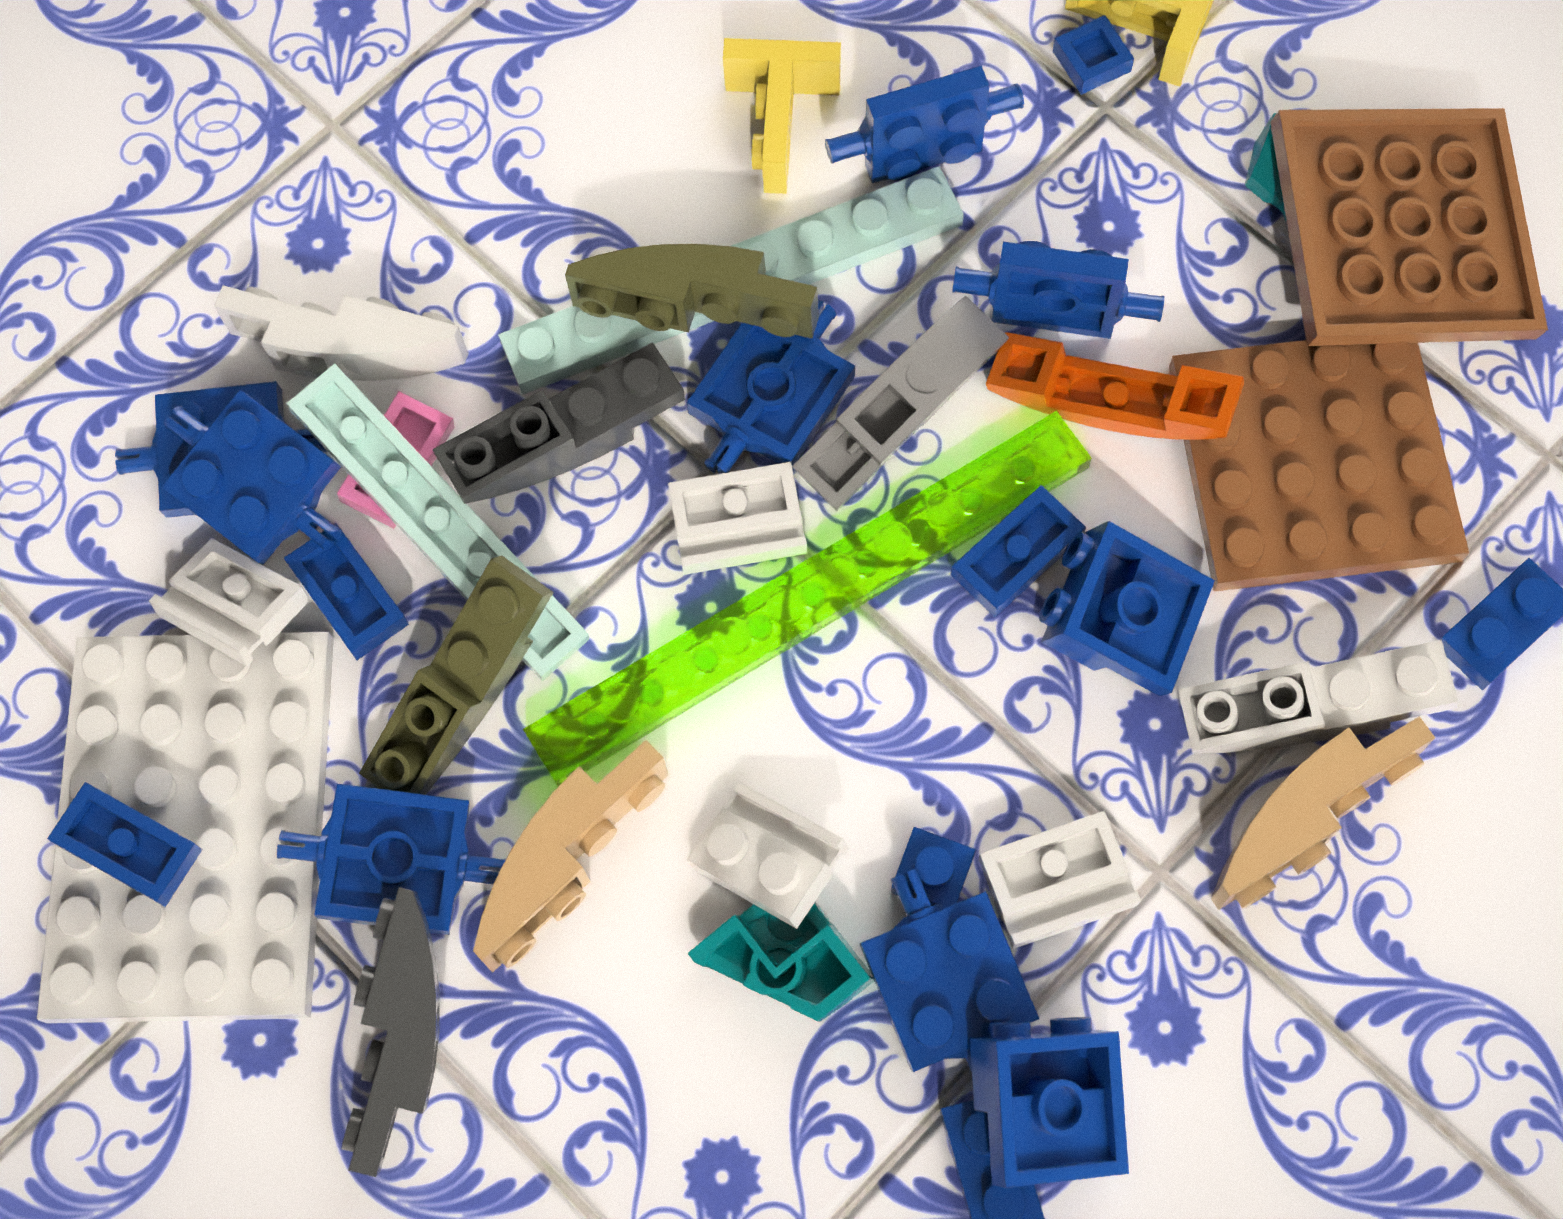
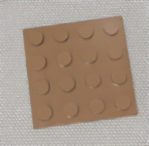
[1270,108,1548,346]
[1169,340,1469,592]

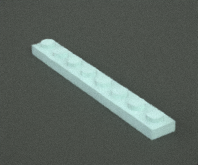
[498,166,964,395]

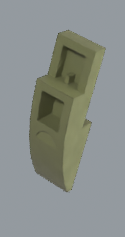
[565,244,819,338]
[359,556,554,795]

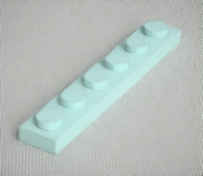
[286,363,589,681]

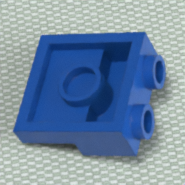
[1039,521,1215,696]
[970,1017,1129,1188]

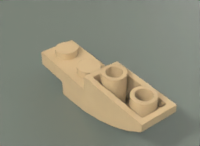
[1211,716,1435,910]
[473,740,669,973]

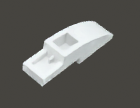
[214,285,469,381]
[1178,639,1459,754]

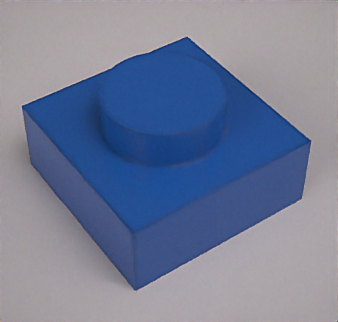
[1052,15,1134,95]
[891,827,976,906]

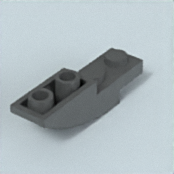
[432,342,685,504]
[342,887,440,1177]

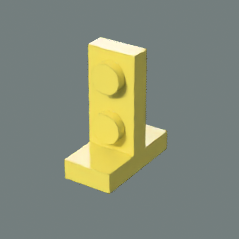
[1065,0,1214,87]
[723,38,841,194]

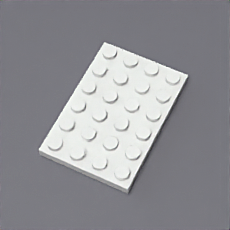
[37,632,334,1023]

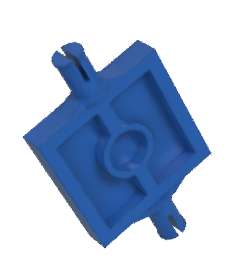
[824,65,1025,184]
[952,241,1165,339]
[686,300,856,474]
[115,381,328,518]
[161,389,342,565]
[277,783,506,935]
[859,868,1040,1073]

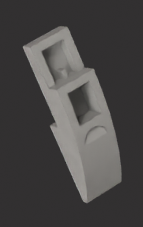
[792,295,1009,512]

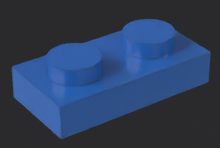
[950,485,1086,617]
[284,523,409,660]
[1440,558,1563,691]
[47,782,203,907]
[940,1100,1045,1219]

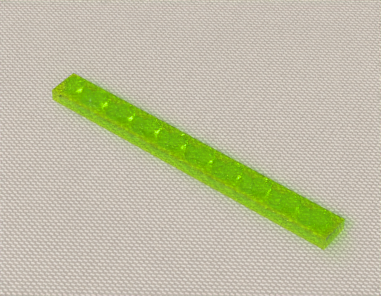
[523,410,1092,788]

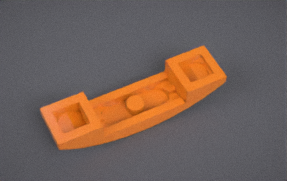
[986,332,1244,440]

